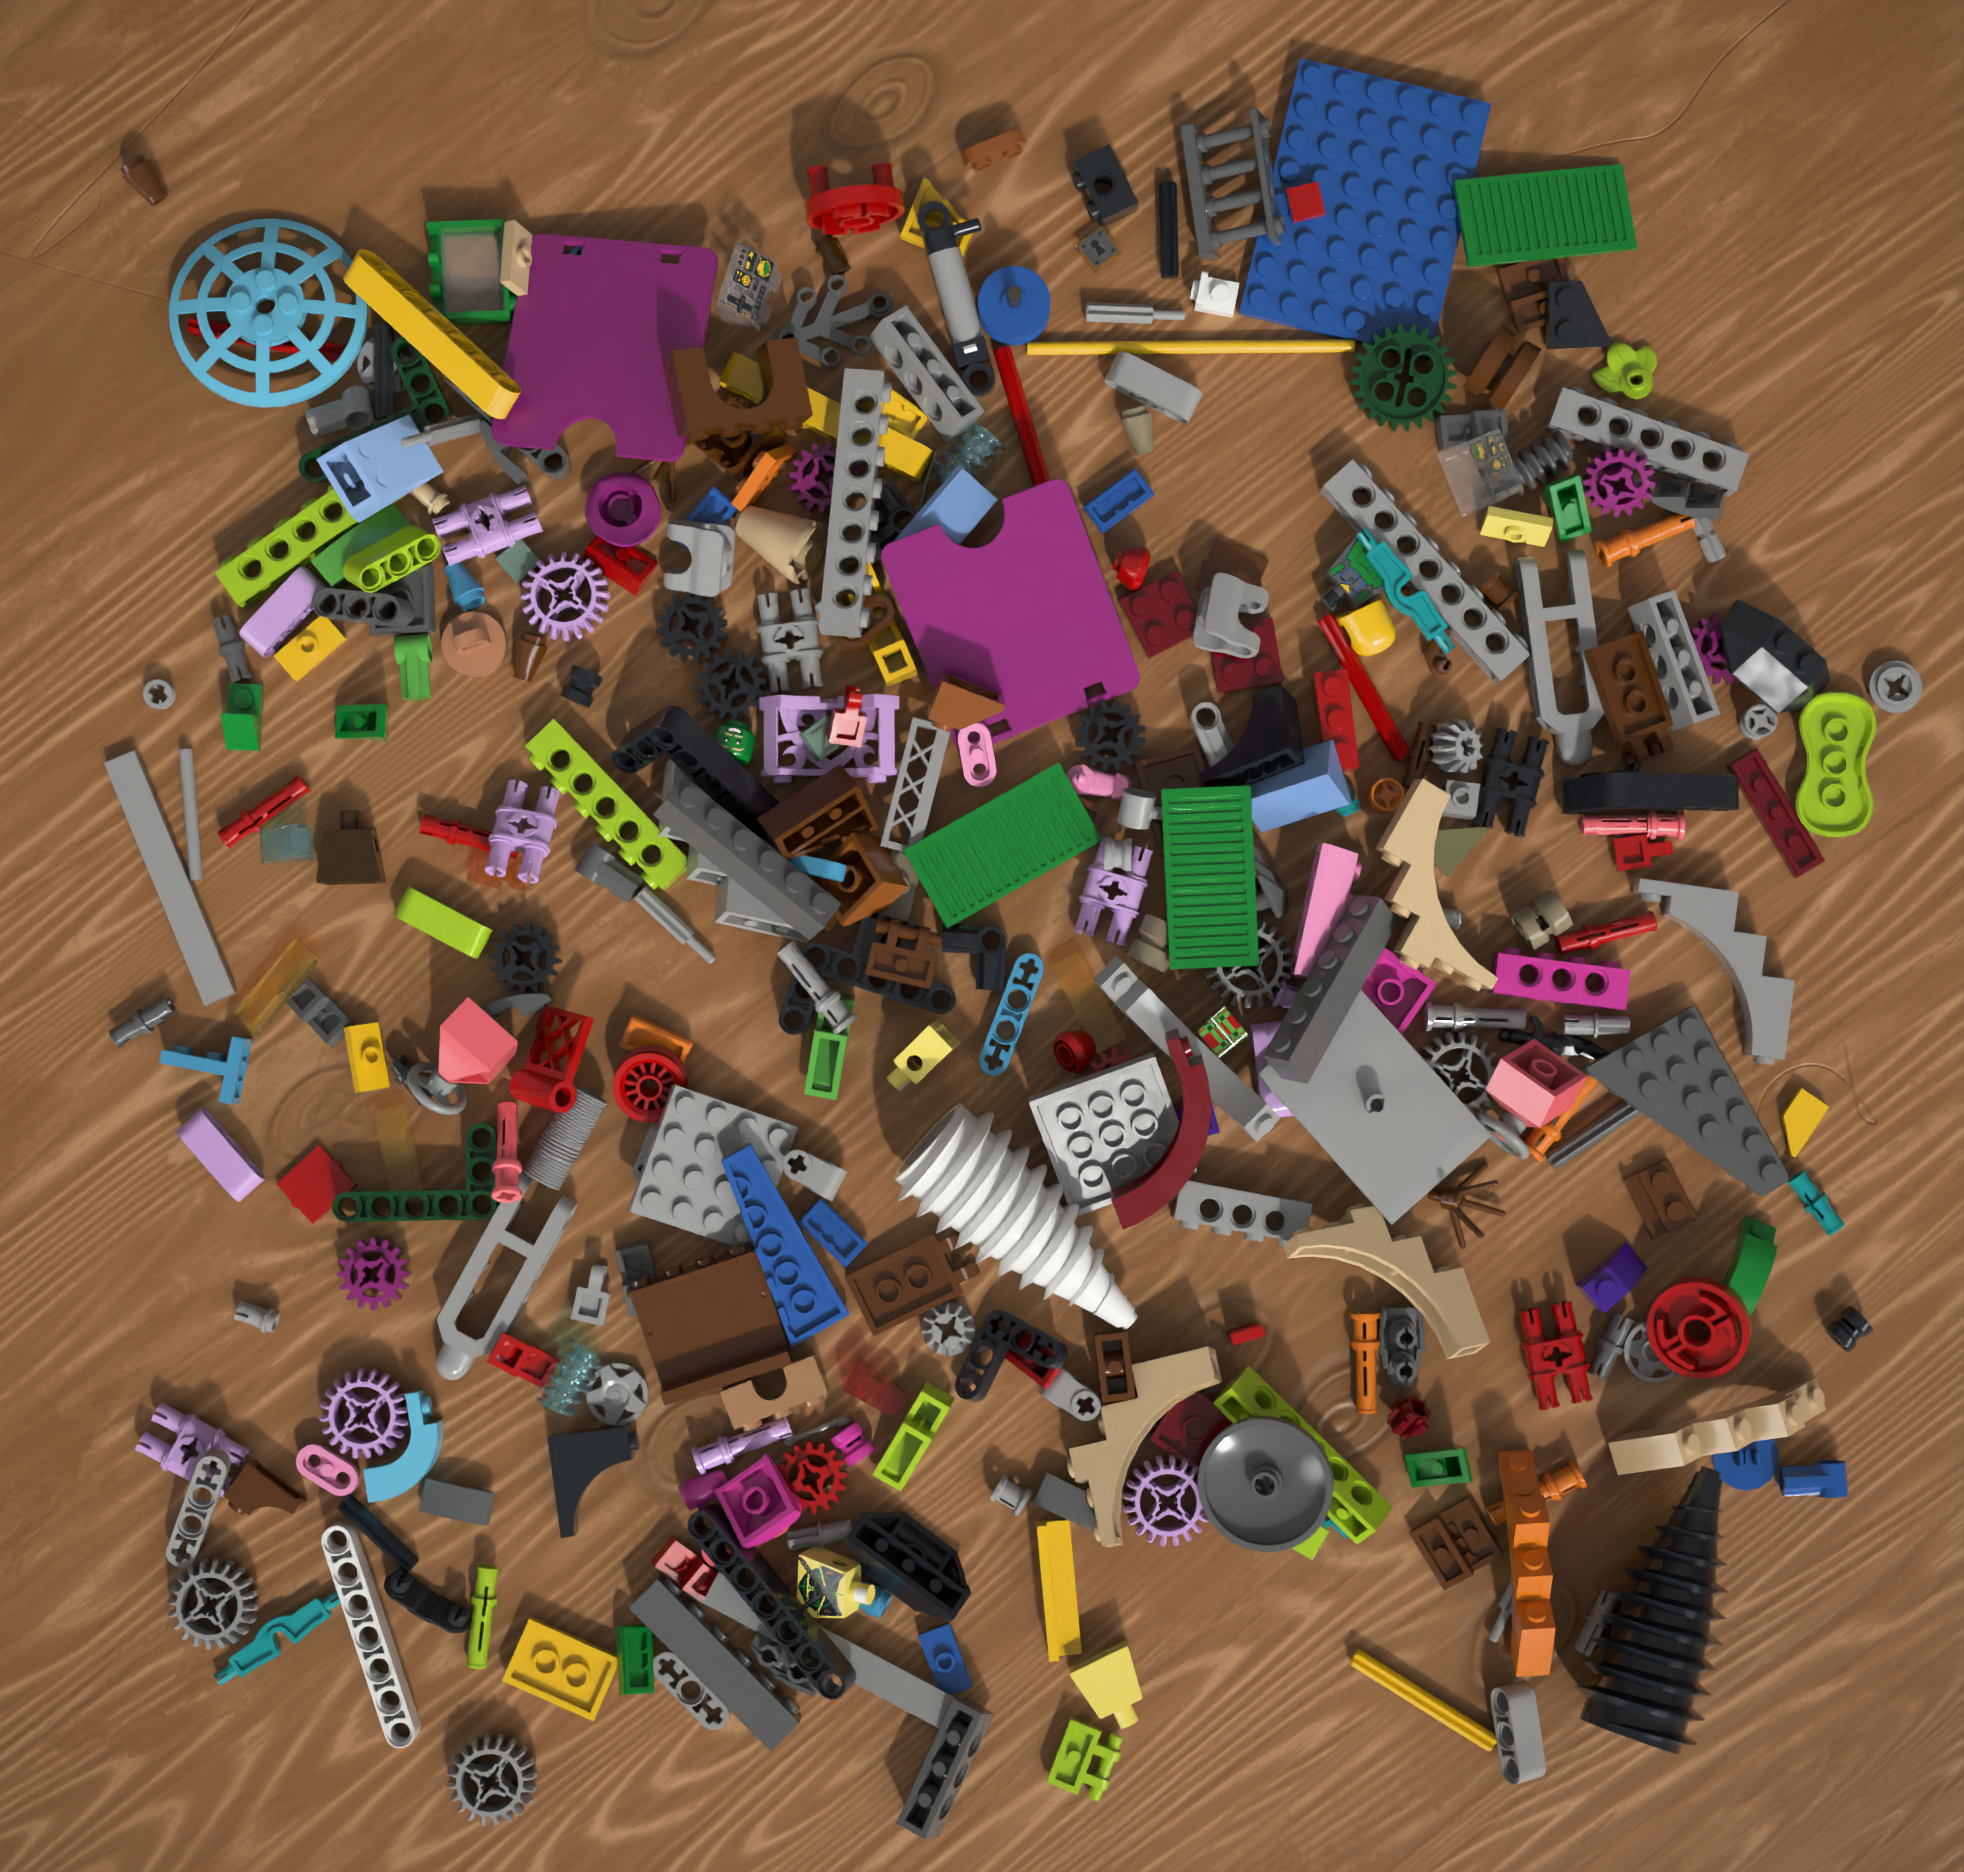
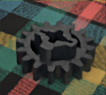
[656,592,728,664]
[696,649,768,721]
[1075,700,1146,772]
[489,922,563,994]

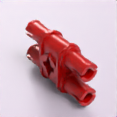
[1518,1301,1593,1410]

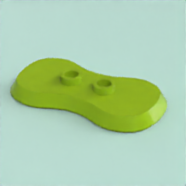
[1796,691,1877,837]

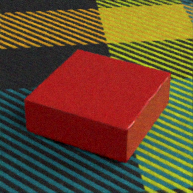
[1285,181,1326,224]
[1228,1321,1265,1346]

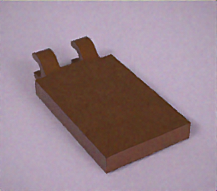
[1584,630,1674,765]
[1134,745,1205,858]
[845,1232,981,1337]

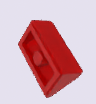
[583,535,658,596]

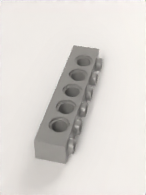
[1544,386,1750,497]

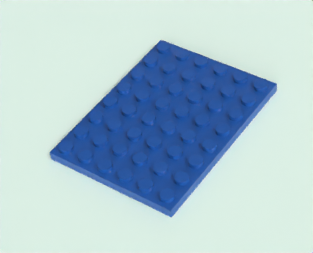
[1238,58,1491,360]

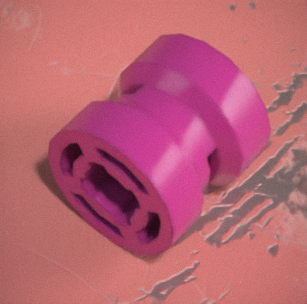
[830,1420,876,1467]

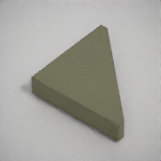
[1434,827,1489,876]

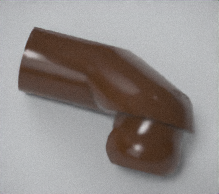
[1423,629,1452,676]

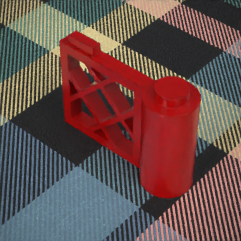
[510,1005,594,1113]

